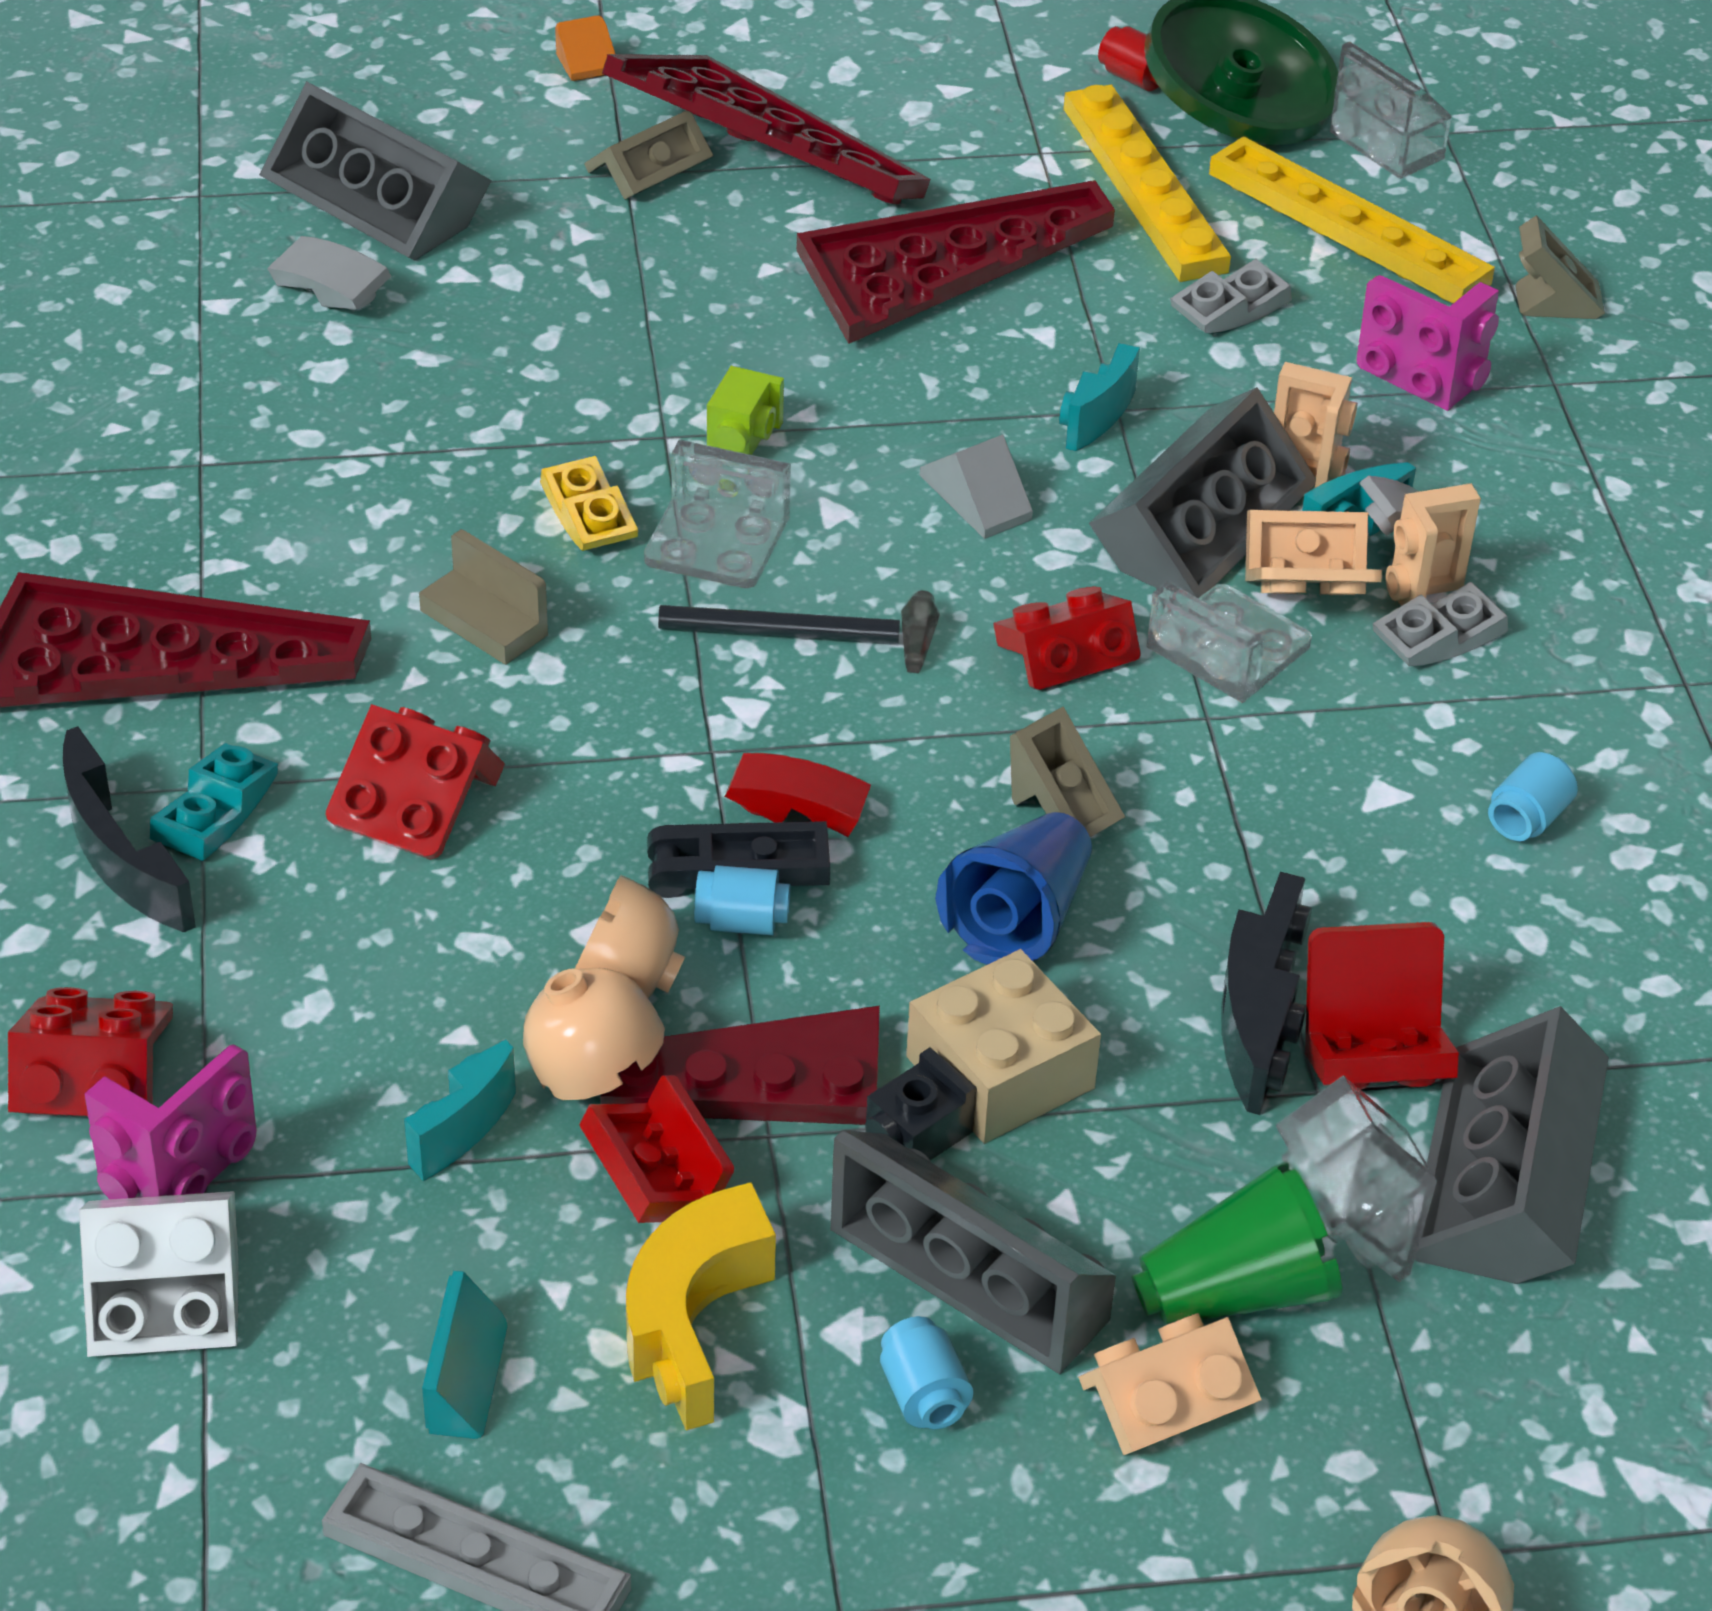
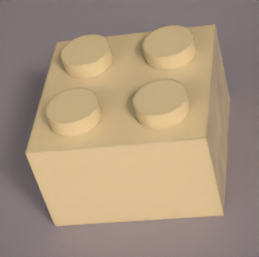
[906,949,1101,1144]

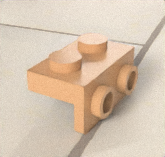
[1274,362,1358,488]
[1386,483,1481,606]
[1078,1313,1262,1455]

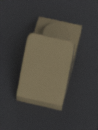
[1515,215,1605,319]
[1010,706,1125,837]

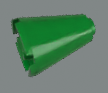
[1132,1161,1343,1325]

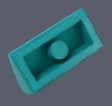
[422,1270,508,1439]

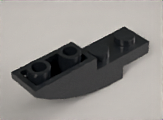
[1221,871,1312,1115]

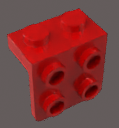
[326,704,505,859]
[1305,922,1459,1091]
[8,987,173,1116]

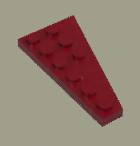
[602,54,931,204]
[796,180,1115,344]
[0,572,372,707]

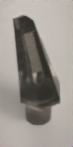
[901,590,940,674]

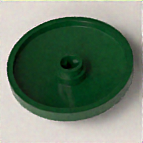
[1144,0,1341,145]

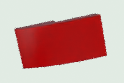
[724,753,871,837]

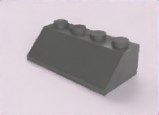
[259,81,492,261]
[1089,387,1316,604]
[1408,1006,1609,1284]
[830,1130,1116,1374]

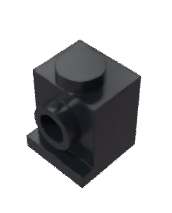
[865,1047,976,1161]

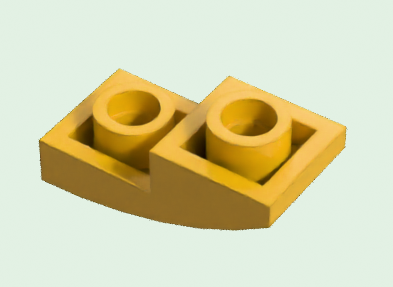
[540,456,638,551]

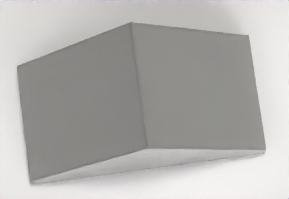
[920,434,1033,539]

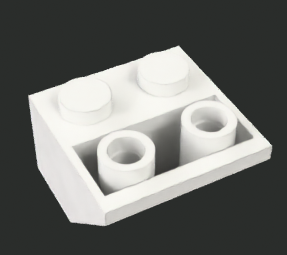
[79,1191,238,1357]

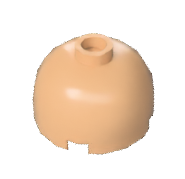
[575,875,685,999]
[523,968,665,1100]
[1352,1515,1514,1611]

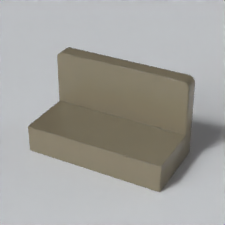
[584,110,713,200]
[419,529,548,665]

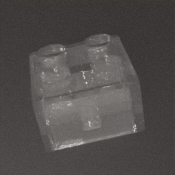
[1330,41,1452,179]
[1275,1075,1437,1282]

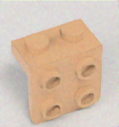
[1245,510,1382,595]

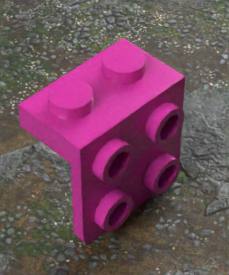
[1357,275,1499,411]
[85,1044,257,1200]

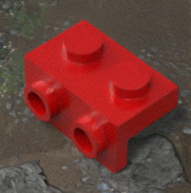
[993,586,1141,690]
[579,1075,734,1223]

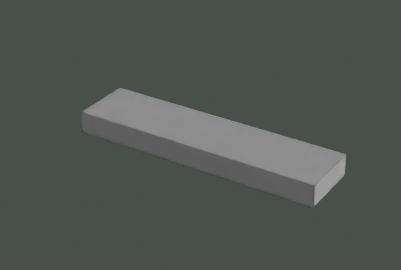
[322,1463,631,1611]

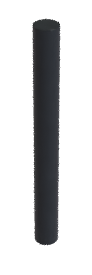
[658,605,900,644]

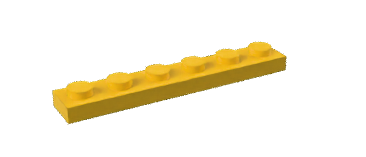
[1063,84,1231,282]
[1209,136,1495,303]

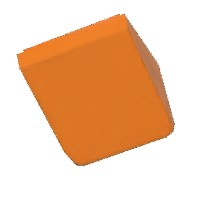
[555,15,615,81]

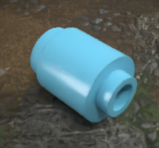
[1488,752,1578,841]
[694,865,791,935]
[880,1316,973,1429]

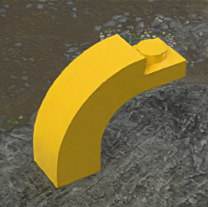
[626,1182,776,1431]

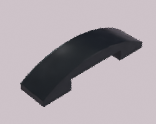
[63,726,196,932]

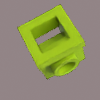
[707,366,784,460]

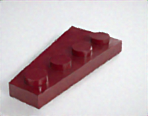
[601,1005,880,1125]

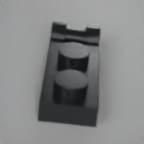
[647,821,830,898]

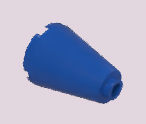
[935,812,1092,965]

